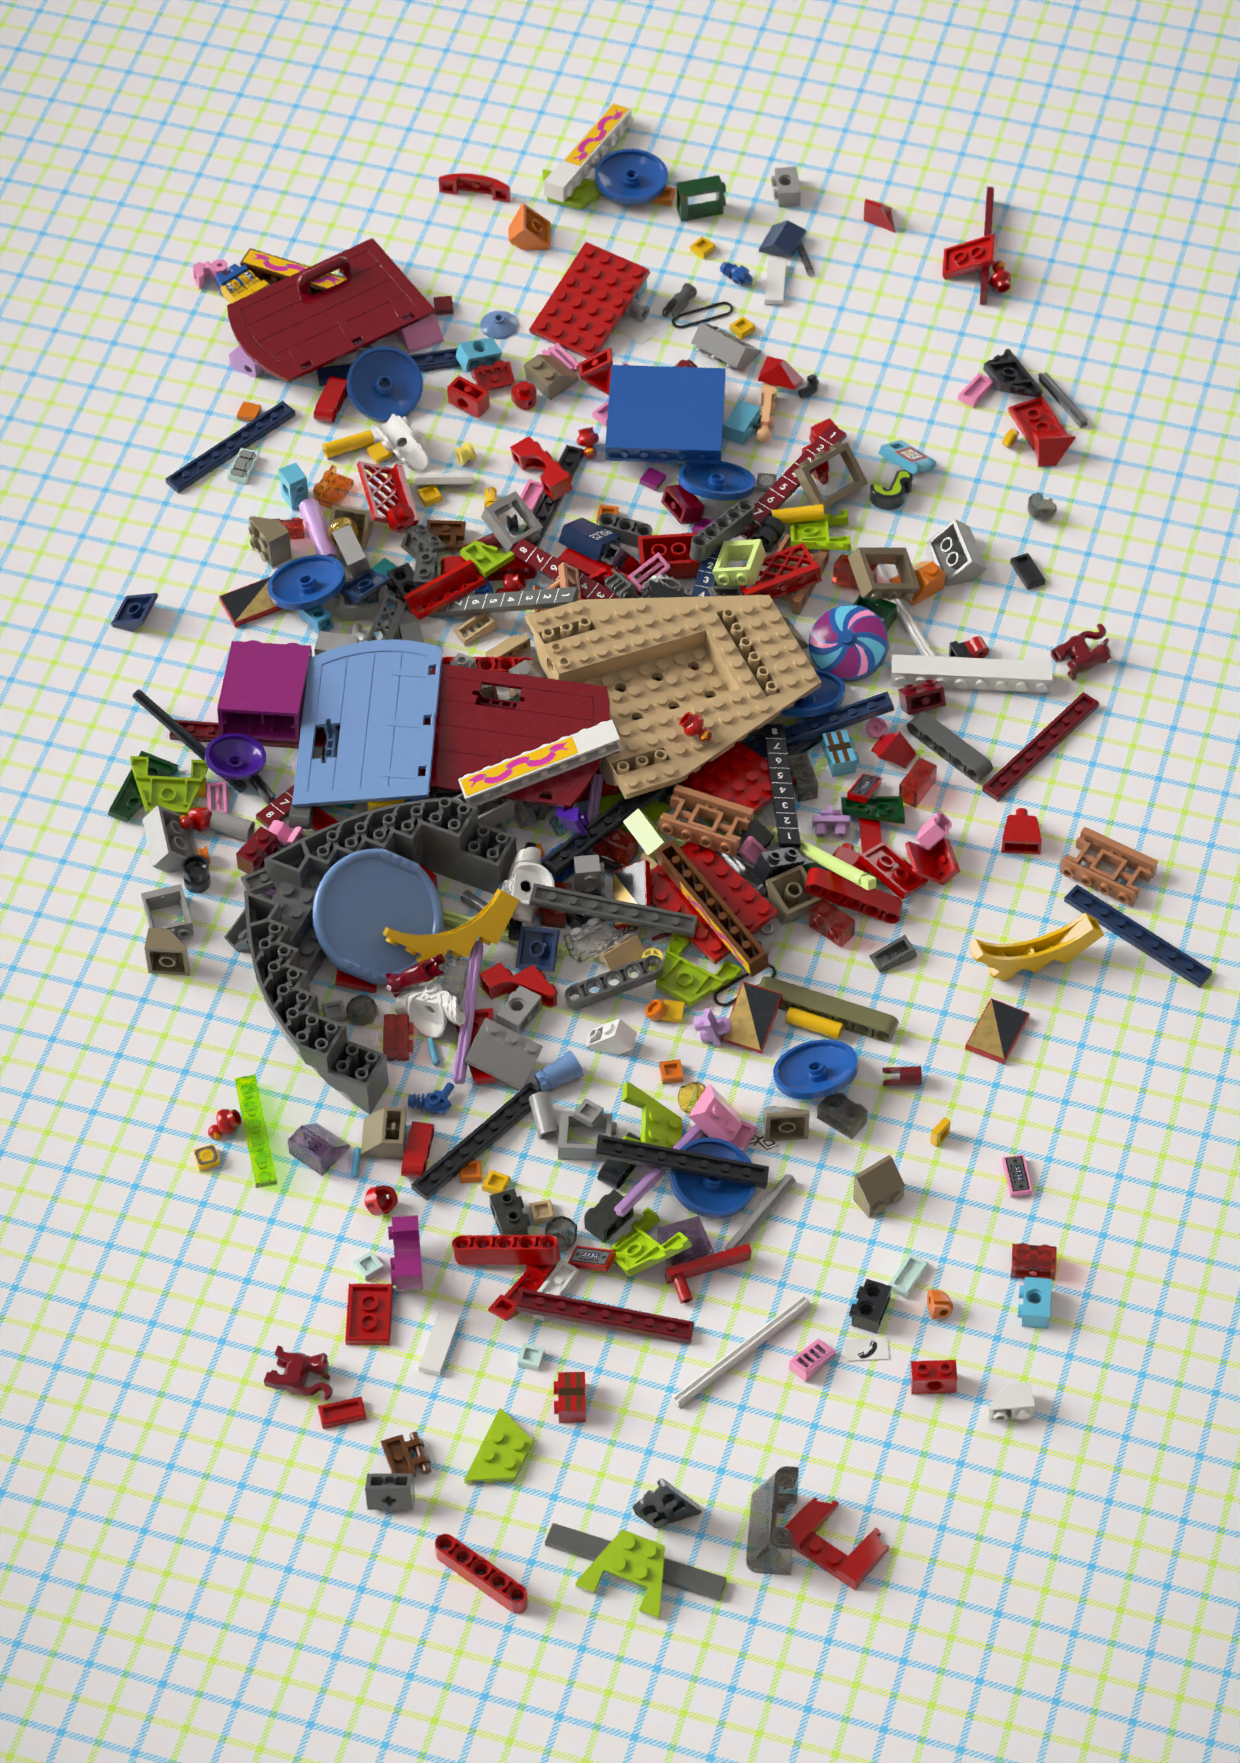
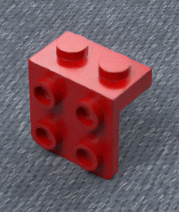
[905,837,960,885]

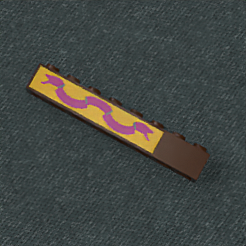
[240,248,346,295]
[656,840,769,977]

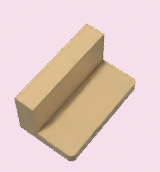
[485,633,531,657]
[597,935,645,971]

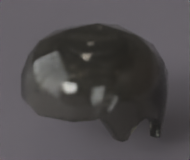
[1027,493,1057,522]
[346,995,379,1026]
[544,1216,578,1252]

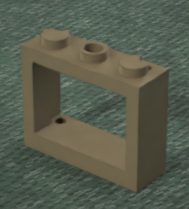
[794,442,869,509]
[848,547,920,600]

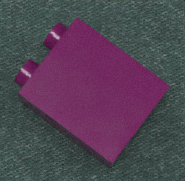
[217,640,312,742]

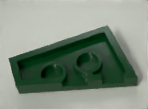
[841,796,905,824]

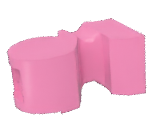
[192,259,228,290]
[268,820,306,848]

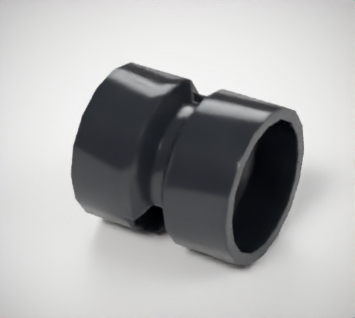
[751,516,785,553]
[182,855,211,893]

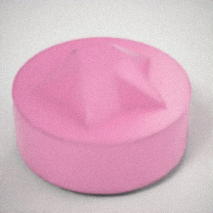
[866,717,887,739]

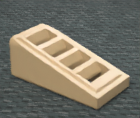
[453,613,499,645]

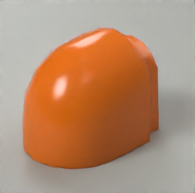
[927,1289,953,1319]

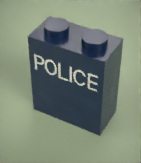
[558,517,621,562]

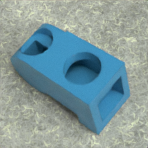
[297,605,334,634]

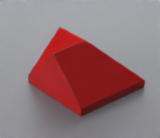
[758,356,804,390]

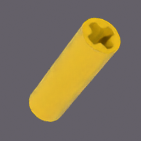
[322,430,375,459]
[772,504,825,524]
[785,1007,844,1040]

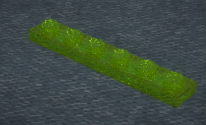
[234,1074,277,1188]

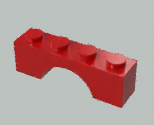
[510,436,573,501]

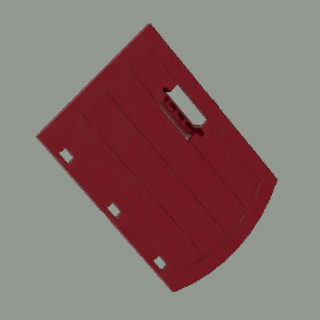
[227,238,436,383]
[419,664,611,808]

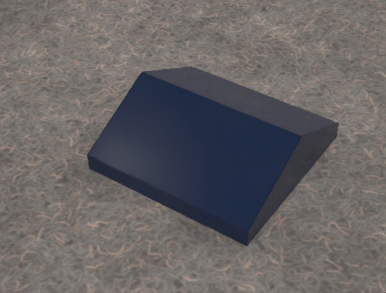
[759,220,807,257]
[340,569,392,605]
[111,593,159,632]
[515,926,560,972]

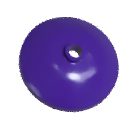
[205,733,266,780]

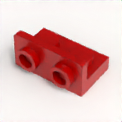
[471,360,515,391]

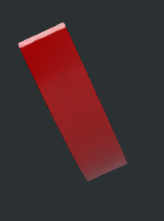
[438,173,511,203]
[488,1263,557,1322]

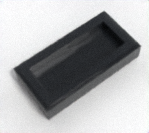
[1010,553,1045,590]

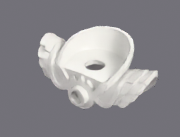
[376,414,429,472]
[502,847,555,924]
[394,983,466,1038]

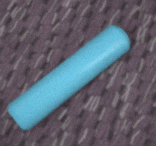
[426,1037,440,1066]
[351,1147,361,1177]

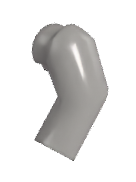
[352,624,372,642]

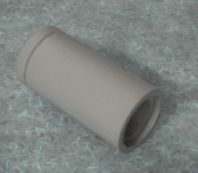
[209,810,255,841]
[529,1092,559,1140]

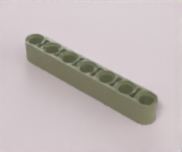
[759,976,899,1042]

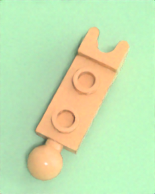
[756,383,777,443]

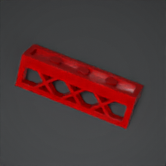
[403,560,486,620]

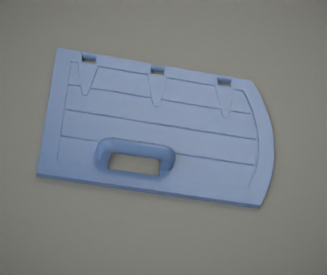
[292,639,443,807]

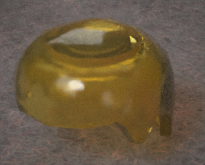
[327,517,359,542]
[678,1081,706,1115]

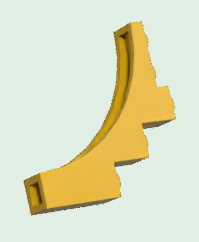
[382,889,520,967]
[969,913,1104,982]

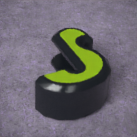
[869,470,913,510]

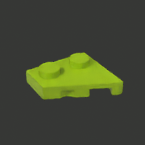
[460,541,514,578]

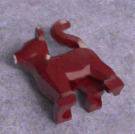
[1051,623,1112,681]
[385,953,446,998]
[264,1346,333,1400]

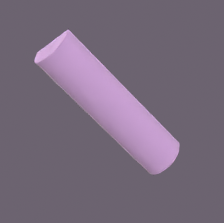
[299,498,339,559]

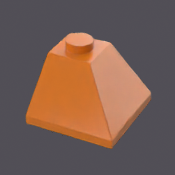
[508,203,550,250]
[889,561,945,606]

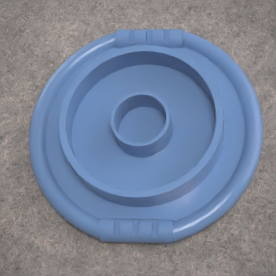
[313,848,443,985]

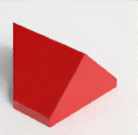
[863,199,896,233]
[579,348,613,395]
[1032,430,1076,467]
[871,732,916,769]

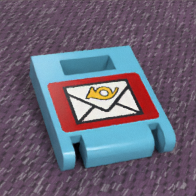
[878,440,936,474]

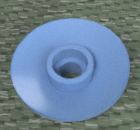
[480,311,518,339]

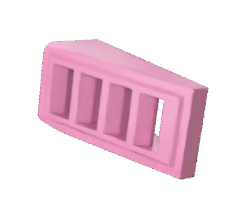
[789,1339,836,1382]

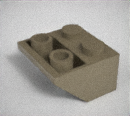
[248,516,292,568]
[361,1107,407,1158]

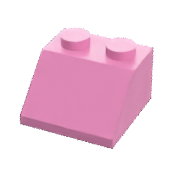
[396,314,444,353]
[688,1084,742,1142]

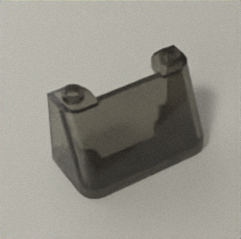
[746,1466,799,1576]

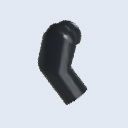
[798,374,819,399]

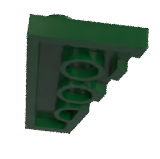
[108,750,179,823]

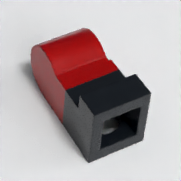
[601,543,640,575]
[949,636,990,658]

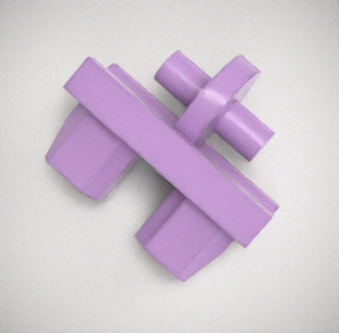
[812,804,850,837]
[694,1008,732,1047]

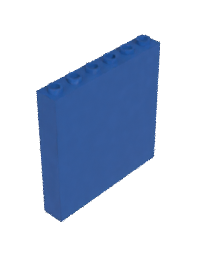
[605,365,726,464]

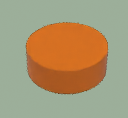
[645,999,667,1021]

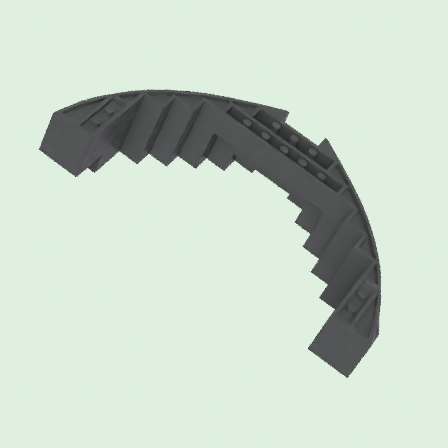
[244,797,517,1115]

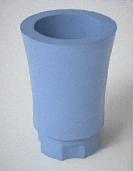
[534,1050,584,1092]

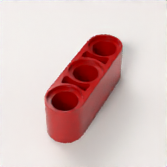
[313,376,348,423]
[401,1121,434,1178]

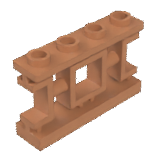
[658,784,754,856]
[1060,827,1158,907]

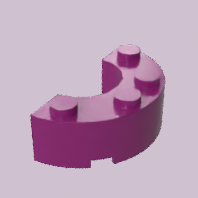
[388,1215,423,1291]

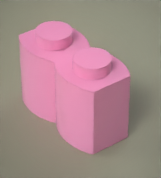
[916,811,952,850]

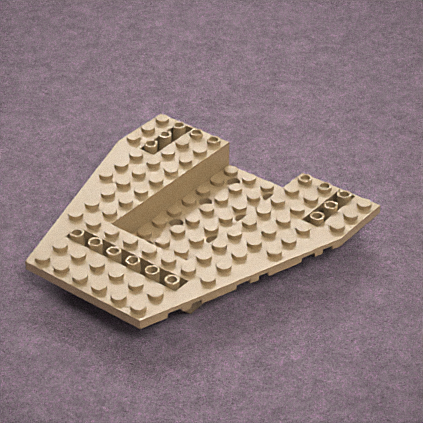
[526,595,821,799]

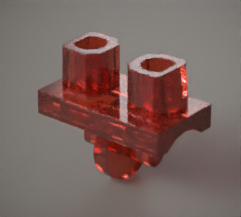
[276,517,305,539]

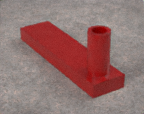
[664,1244,752,1304]

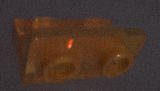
[313,465,354,509]

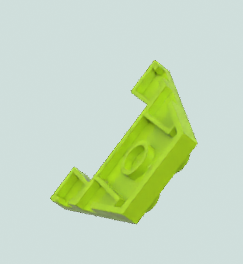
[790,509,851,551]
[130,756,209,816]
[656,933,742,1007]
[622,1081,682,1148]
[609,1207,692,1277]
[575,1529,666,1619]

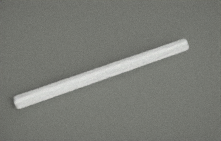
[870,564,936,656]
[673,1296,810,1407]

